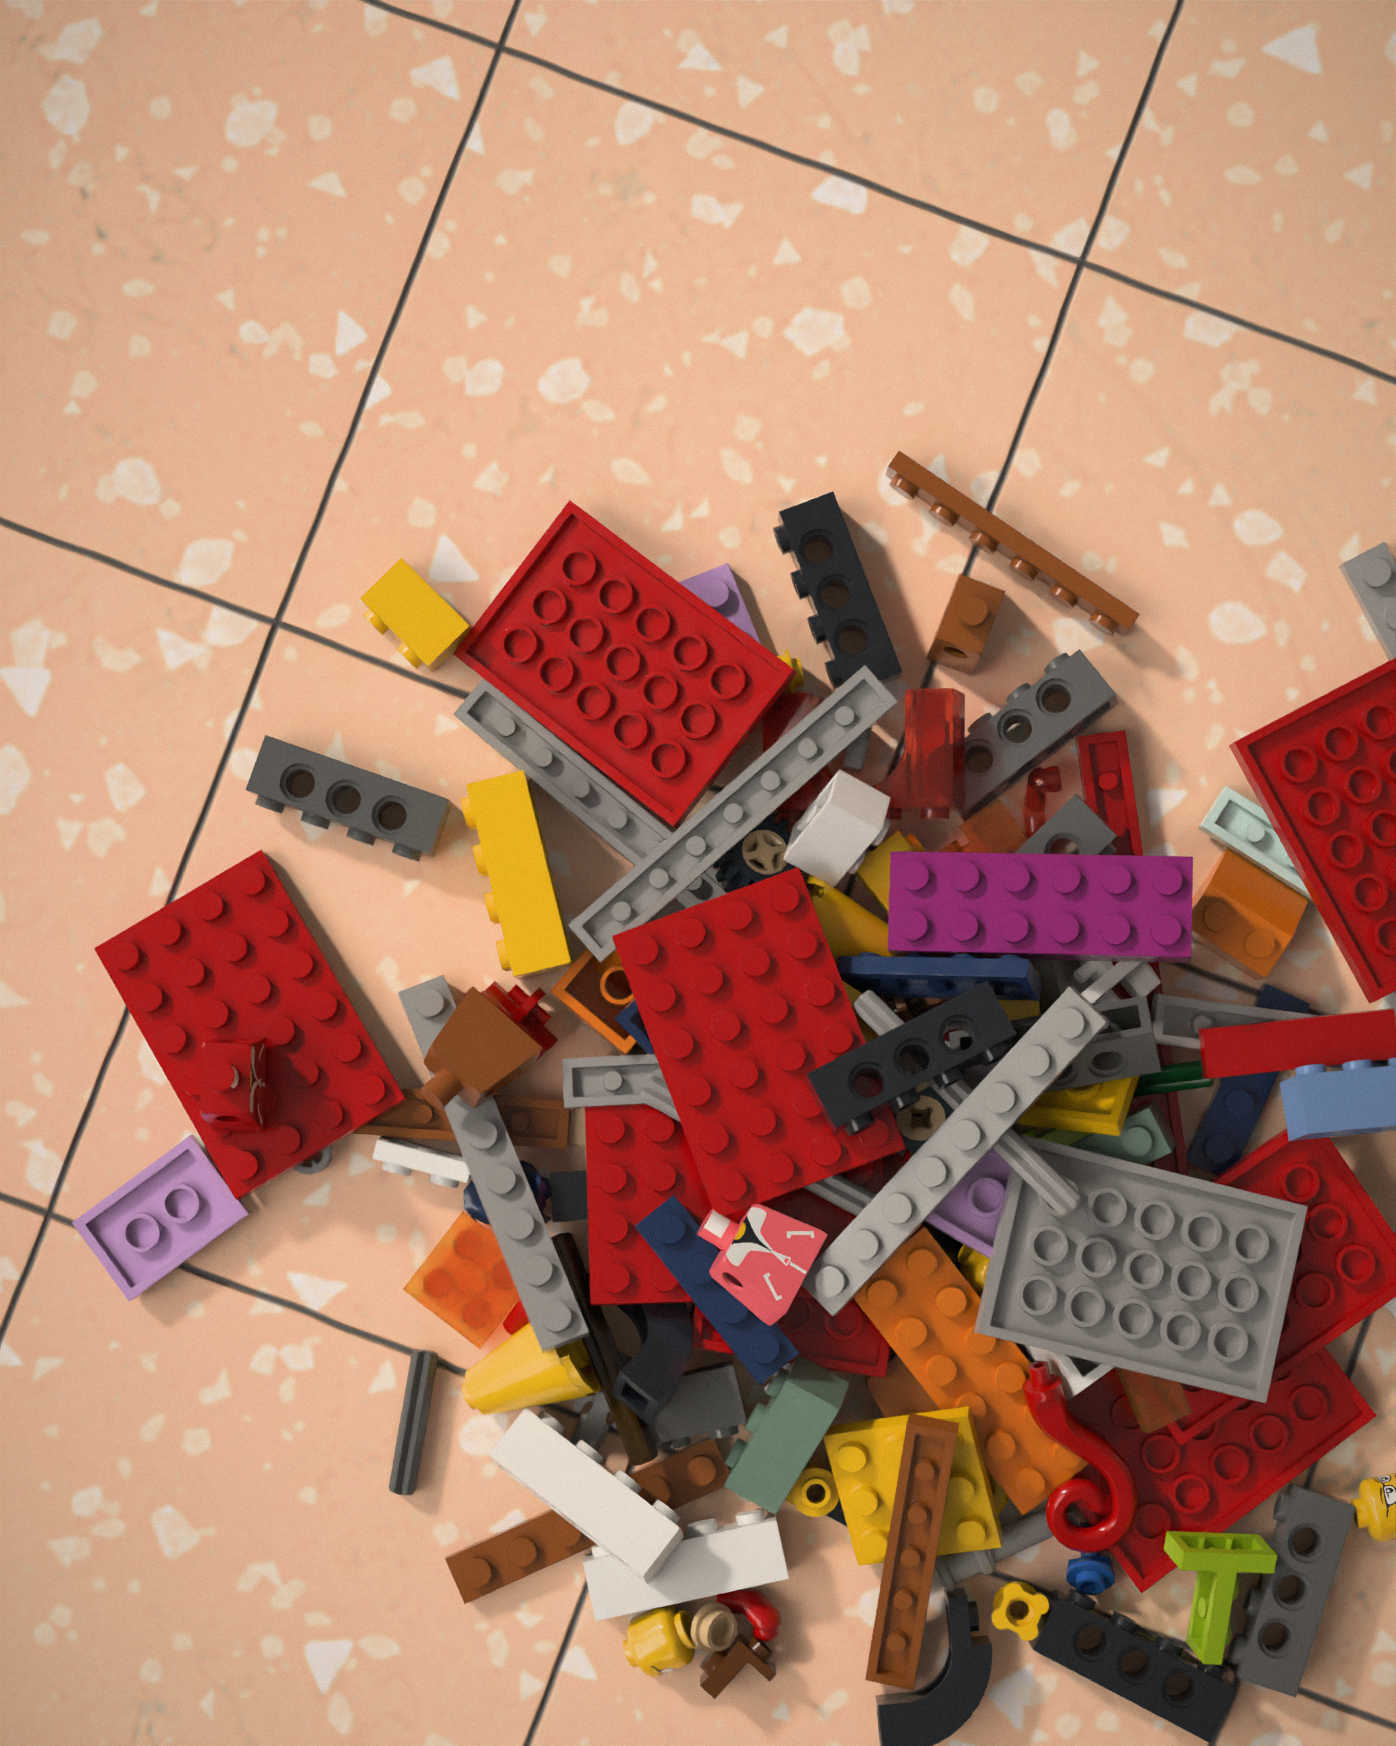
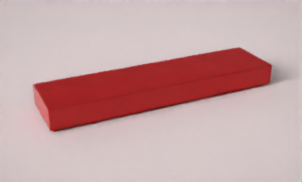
[1198,1008,1396,1079]

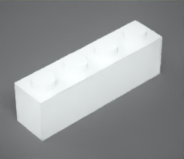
[488,1407,684,1584]
[583,1508,789,1621]

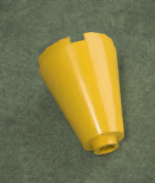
[804,875,895,966]
[461,1322,602,1416]

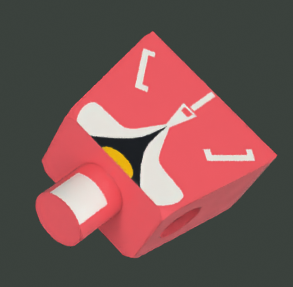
[697,1204,828,1326]

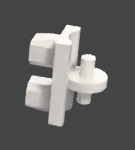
[1073,961,1161,1005]

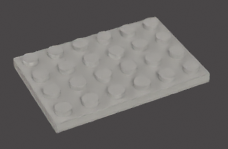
[974,1135,1308,1403]

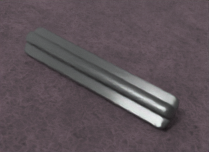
[388,1349,438,1496]

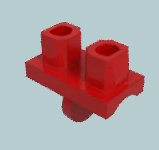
[480,981,558,1062]

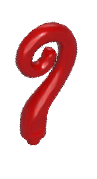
[1022,1361,1138,1553]

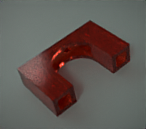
[763,688,965,823]

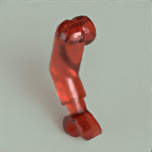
[1023,766,1062,840]

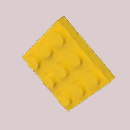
[823,1406,1004,1566]

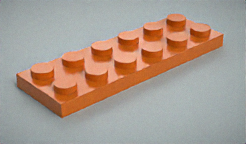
[853,1224,1089,1516]

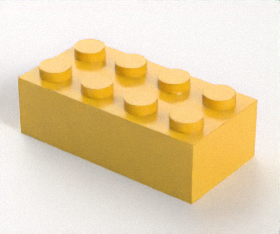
[460,770,574,979]

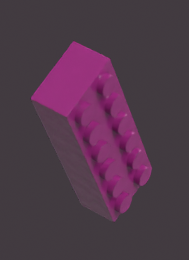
[888,851,1193,963]

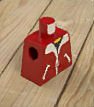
[200,1038,267,1132]

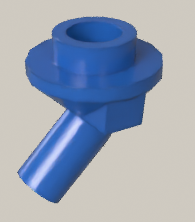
[1066,1522,1115,1595]

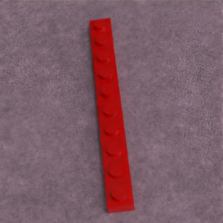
[1075,730,1189,1176]

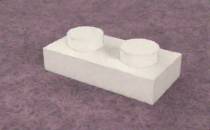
[372,1136,471,1188]

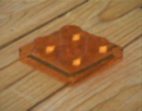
[403,1211,520,1349]

